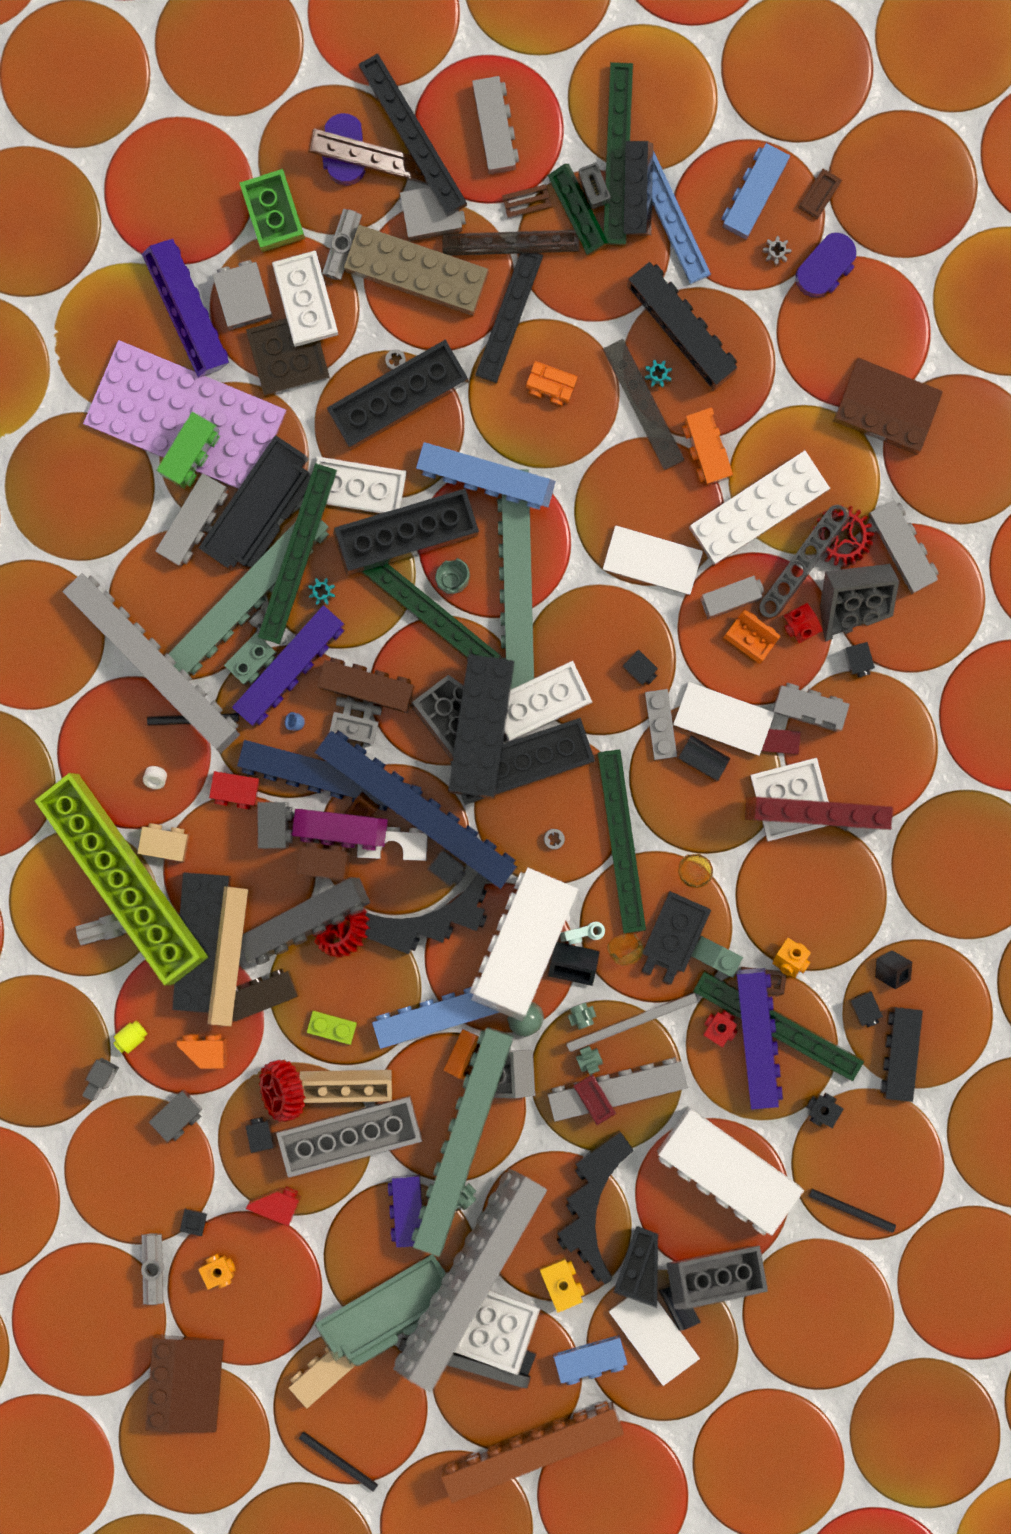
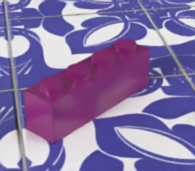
[292,809,388,851]

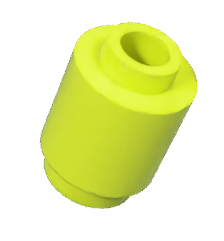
[113,1020,148,1054]

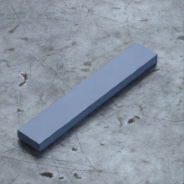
[652,151,711,285]

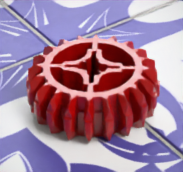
[813,505,874,567]
[312,908,370,958]
[259,1060,306,1122]

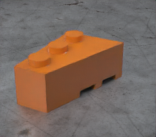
[681,407,733,486]

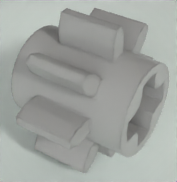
[762,236,791,266]

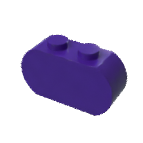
[323,113,365,186]
[796,233,856,298]

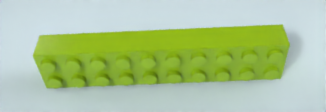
[34,773,208,985]

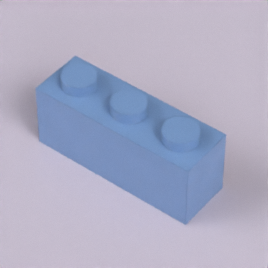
[553,1335,628,1385]

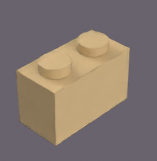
[137,823,189,862]

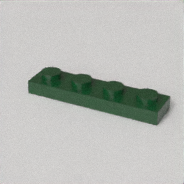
[547,164,609,255]

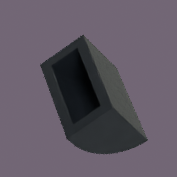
[677,735,730,781]
[548,942,600,986]
[658,1283,701,1331]

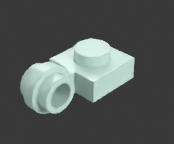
[560,922,605,945]

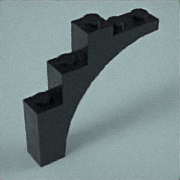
[365,873,490,954]
[556,1130,634,1285]

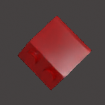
[246,1186,301,1226]

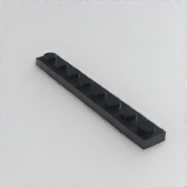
[358,54,467,217]

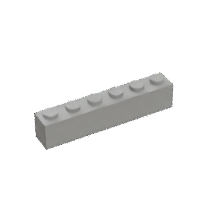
[548,1057,688,1121]

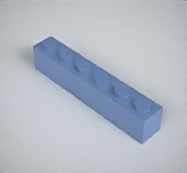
[416,442,556,510]
[372,987,499,1049]

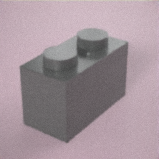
[149,1090,203,1142]

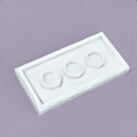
[272,250,339,347]
[316,456,407,514]
[603,526,703,595]
[505,661,592,741]
[673,682,775,756]
[609,1298,700,1386]

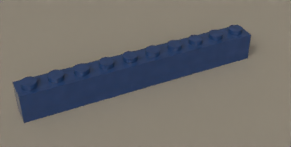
[315,730,517,889]

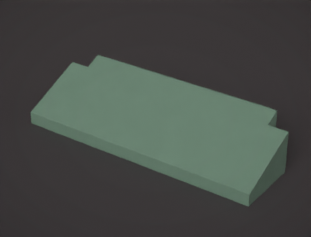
[315,1254,446,1366]

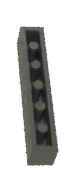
[241,877,370,965]

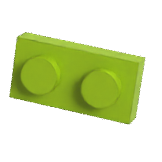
[307,1010,357,1045]

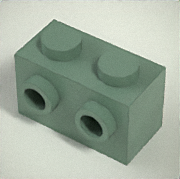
[224,633,277,685]

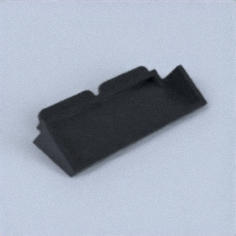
[199,435,311,571]

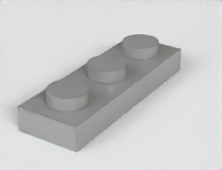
[645,689,677,760]

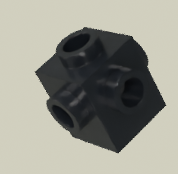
[806,1092,844,1129]

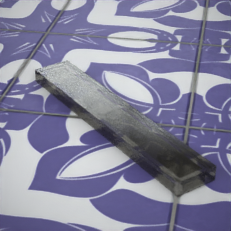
[442,230,579,256]
[603,339,685,471]

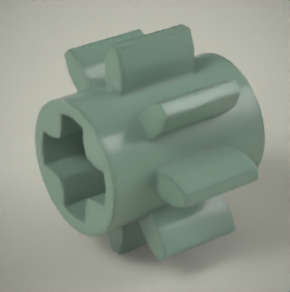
[568,1002,596,1030]
[576,1046,603,1075]
[457,1183,476,1210]

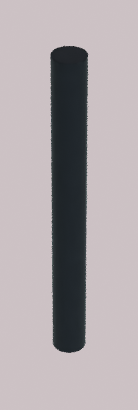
[147,713,239,726]
[808,1189,896,1233]
[299,1431,378,1492]

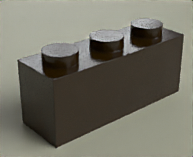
[232,968,299,1022]

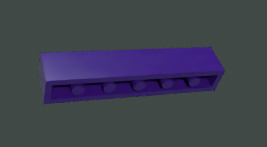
[142,239,229,378]
[232,605,345,726]
[737,968,783,1110]

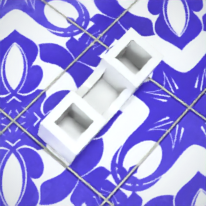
[357,827,428,861]

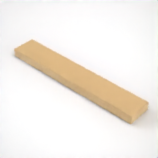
[207,886,248,1026]

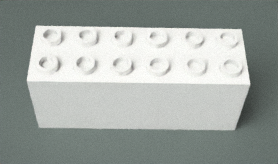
[470,868,578,1021]
[657,1106,804,1236]

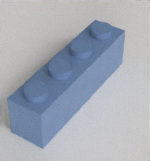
[721,143,790,240]

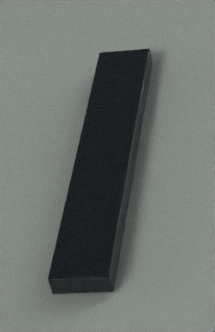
[475,248,544,384]

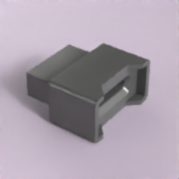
[578,162,610,209]
[82,1058,120,1101]

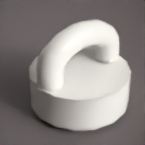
[143,766,167,789]

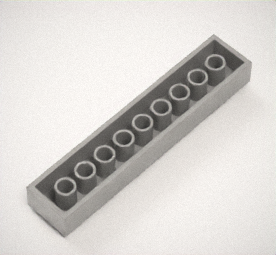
[393,1168,547,1393]

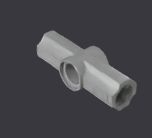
[322,209,362,280]
[75,914,127,945]
[141,1233,164,1305]

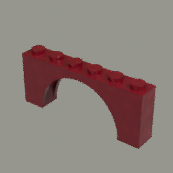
[745,797,893,830]

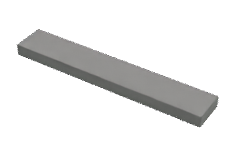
[566,993,697,1052]

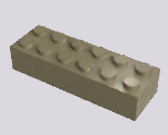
[344,225,489,316]

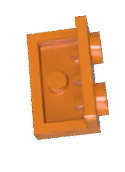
[723,610,781,664]

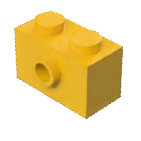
[540,1257,585,1313]

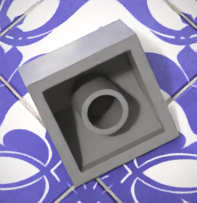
[494,1050,535,1098]

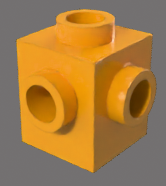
[772,938,811,978]
[198,1254,236,1290]

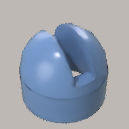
[285,712,305,731]

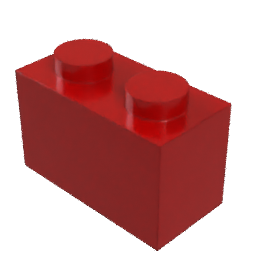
[209,771,261,810]

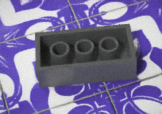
[666,1246,768,1309]

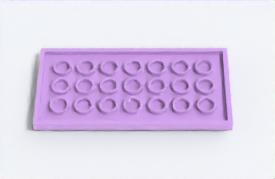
[83,340,287,489]

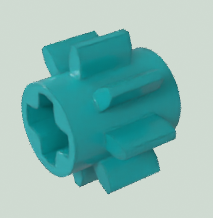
[644,360,672,388]
[308,578,336,605]

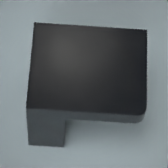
[875,951,912,990]

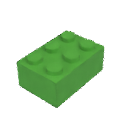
[240,169,305,252]
[157,411,220,489]

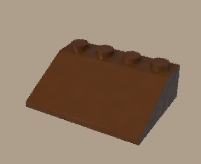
[833,358,943,455]
[145,1334,224,1432]

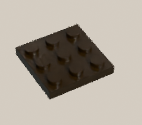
[246,318,330,396]

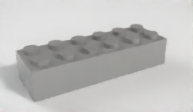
[276,1095,422,1178]

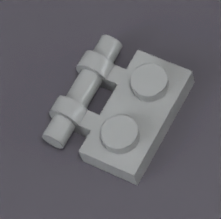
[329,696,382,745]

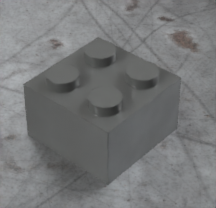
[258,802,293,848]

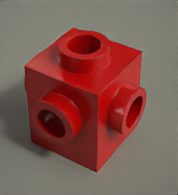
[784,603,823,644]
[702,1010,738,1048]

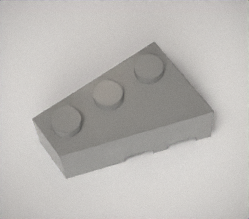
[772,683,850,732]

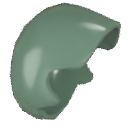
[435,558,470,594]
[507,1002,544,1037]

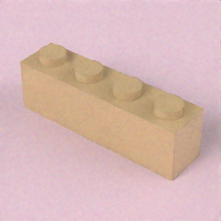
[300,1070,392,1103]
[289,1347,355,1409]

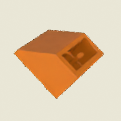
[177,1034,227,1069]

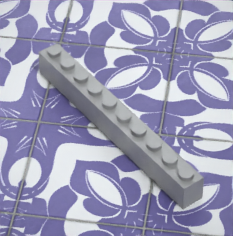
[62,573,240,754]

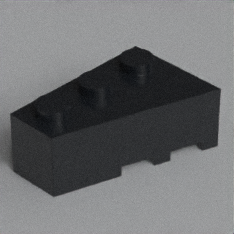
[613,1226,658,1308]

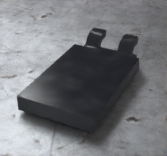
[641,891,711,985]

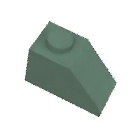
[692,936,743,978]

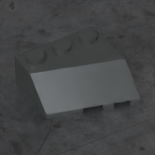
[820,564,899,641]
[410,675,464,759]

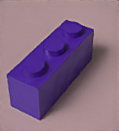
[388,1175,422,1247]

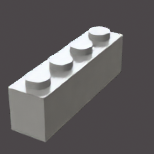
[472,76,519,174]
[156,473,229,567]
[868,500,939,594]

